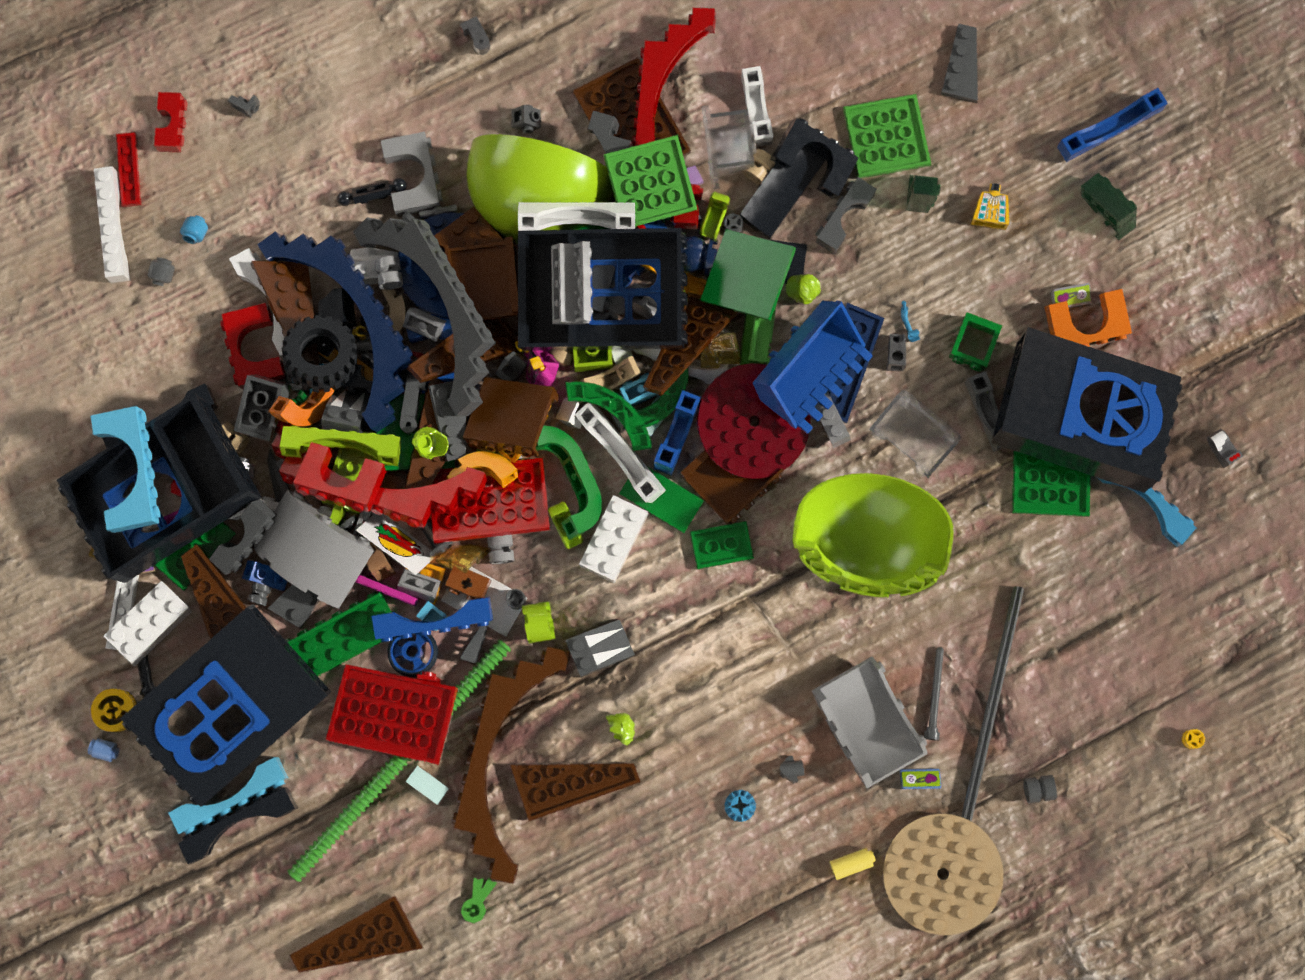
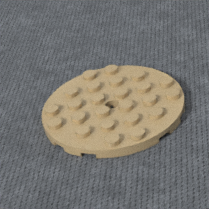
[883,814,1004,935]

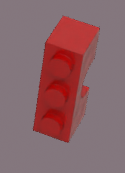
[154,92,187,153]

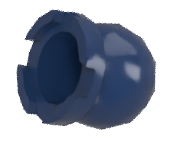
[684,236,718,277]

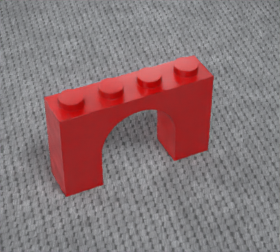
[220,303,286,390]
[293,442,386,512]

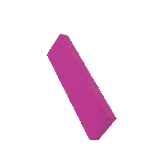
[355,575,418,607]

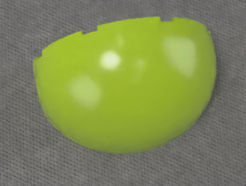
[466,134,614,244]
[793,473,954,597]

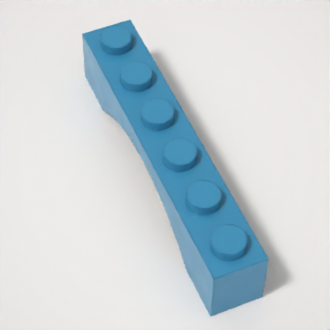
[1098,478,1197,547]

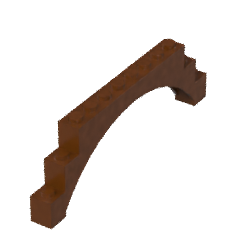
[452,647,571,884]

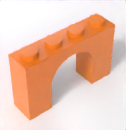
[1044,289,1132,347]

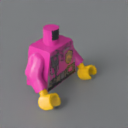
[515,341,559,387]

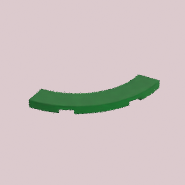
[565,381,652,451]

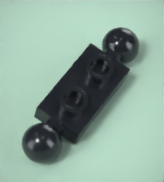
[337,178,407,206]

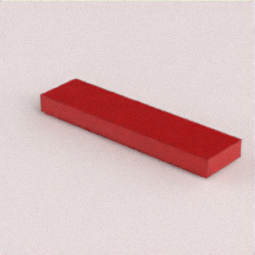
[116,132,141,207]

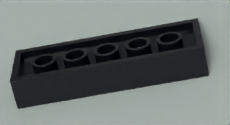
[740,145,827,239]

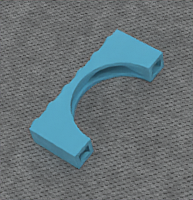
[91,406,160,533]

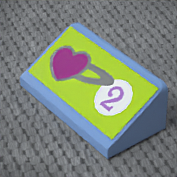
[900,769,941,789]

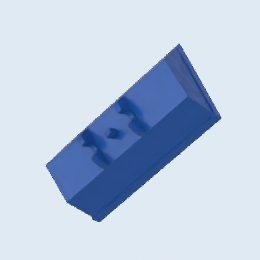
[753,300,873,434]

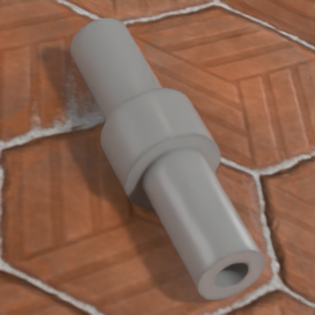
[419,205,457,219]

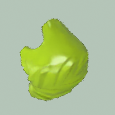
[786,274,821,305]
[412,427,449,459]
[606,713,635,746]

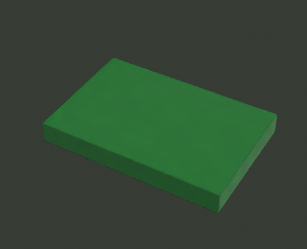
[690,521,754,570]

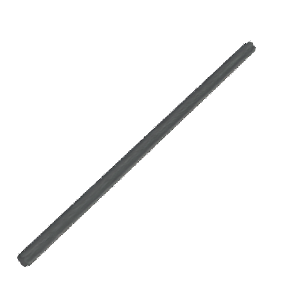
[947,586,1024,878]

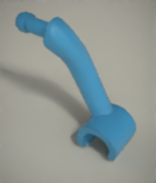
[901,301,920,342]

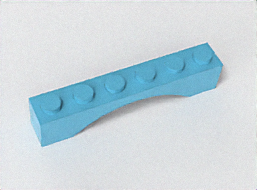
[169,757,288,835]

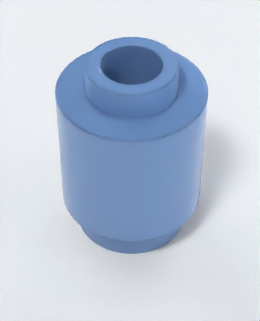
[88,738,119,762]

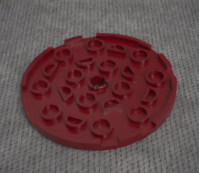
[697,363,811,479]

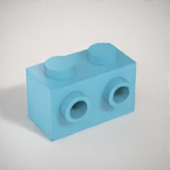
[620,373,659,407]

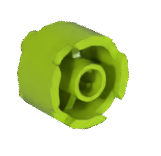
[522,601,555,644]

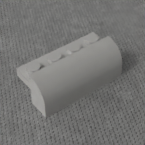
[551,241,593,325]

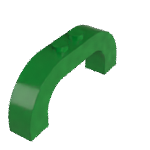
[535,426,602,540]

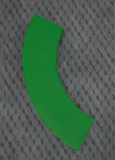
[636,368,688,427]

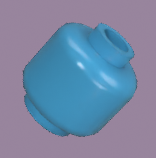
[180,215,208,244]

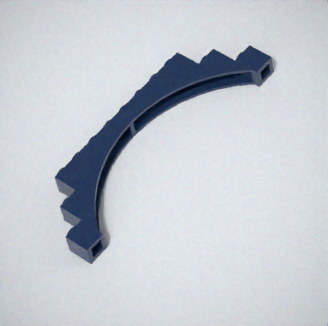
[257,231,414,432]

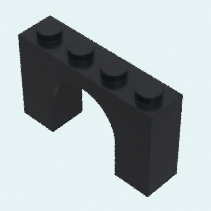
[770,118,859,199]

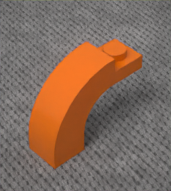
[268,388,334,426]

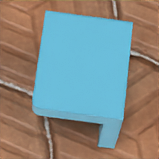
[416,601,448,631]

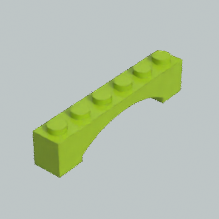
[280,425,401,466]

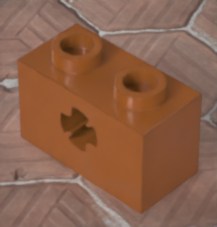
[445,564,492,600]

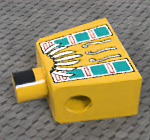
[971,183,1009,230]

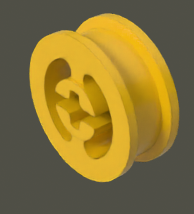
[91,689,137,732]

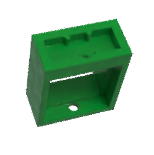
[948,312,1003,372]

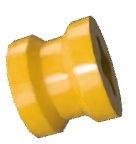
[1181,729,1205,749]

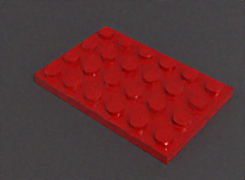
[431,458,550,543]
[326,664,458,765]

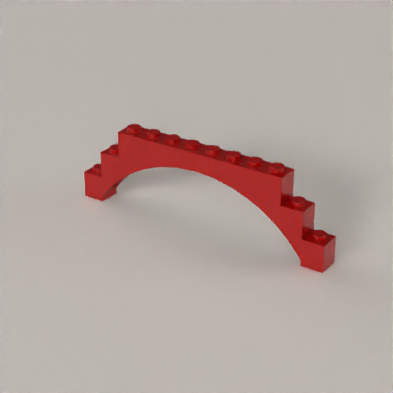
[632,7,716,229]
[271,420,487,528]

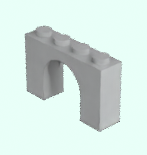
[381,132,443,217]

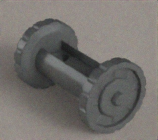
[420,514,453,557]

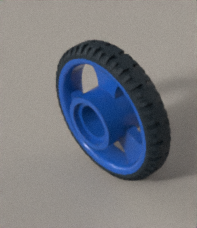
[387,633,438,677]

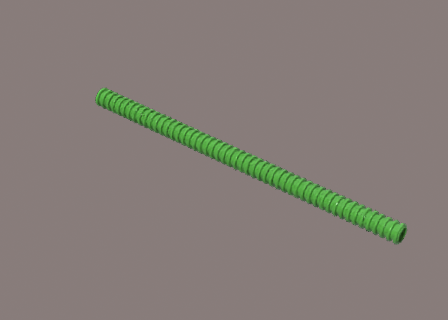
[287,639,511,882]

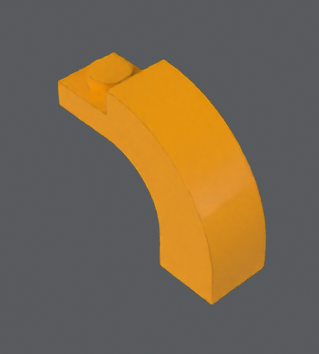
[447,451,518,488]

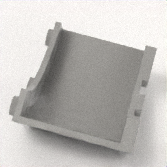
[253,490,374,609]
[812,656,928,788]

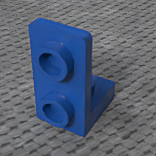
[242,560,288,591]

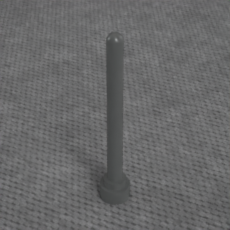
[924,647,944,741]

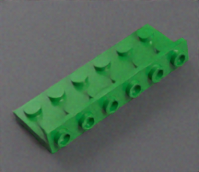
[286,592,392,677]

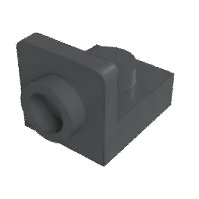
[228,95,260,118]

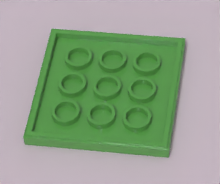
[843,94,931,179]
[603,135,698,227]

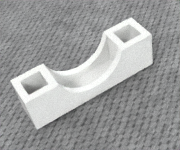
[741,66,773,147]

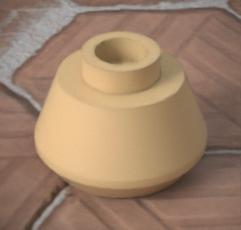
[549,350,573,366]

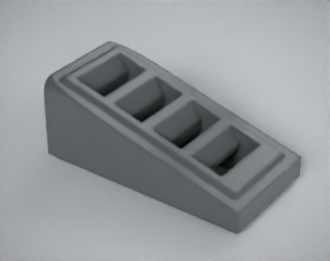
[460,626,488,664]

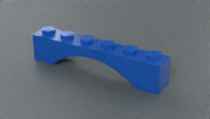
[1057,88,1168,163]
[372,597,493,642]

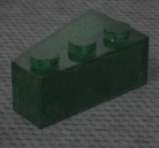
[1081,173,1137,241]
[906,175,941,213]

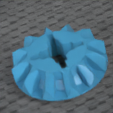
[725,790,756,822]

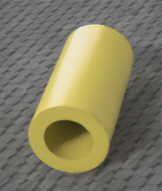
[829,848,876,880]

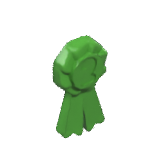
[461,878,497,923]

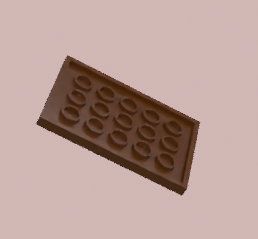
[573,57,691,157]

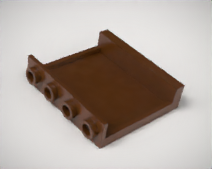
[444,236,518,320]
[463,378,560,457]
[680,450,784,524]

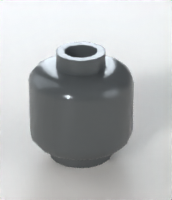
[148,257,175,286]

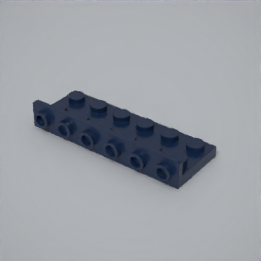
[828,302,884,424]

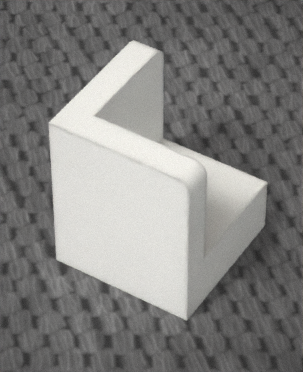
[556,398,582,429]

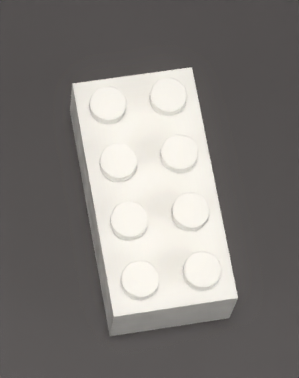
[579,495,648,583]
[104,581,191,667]

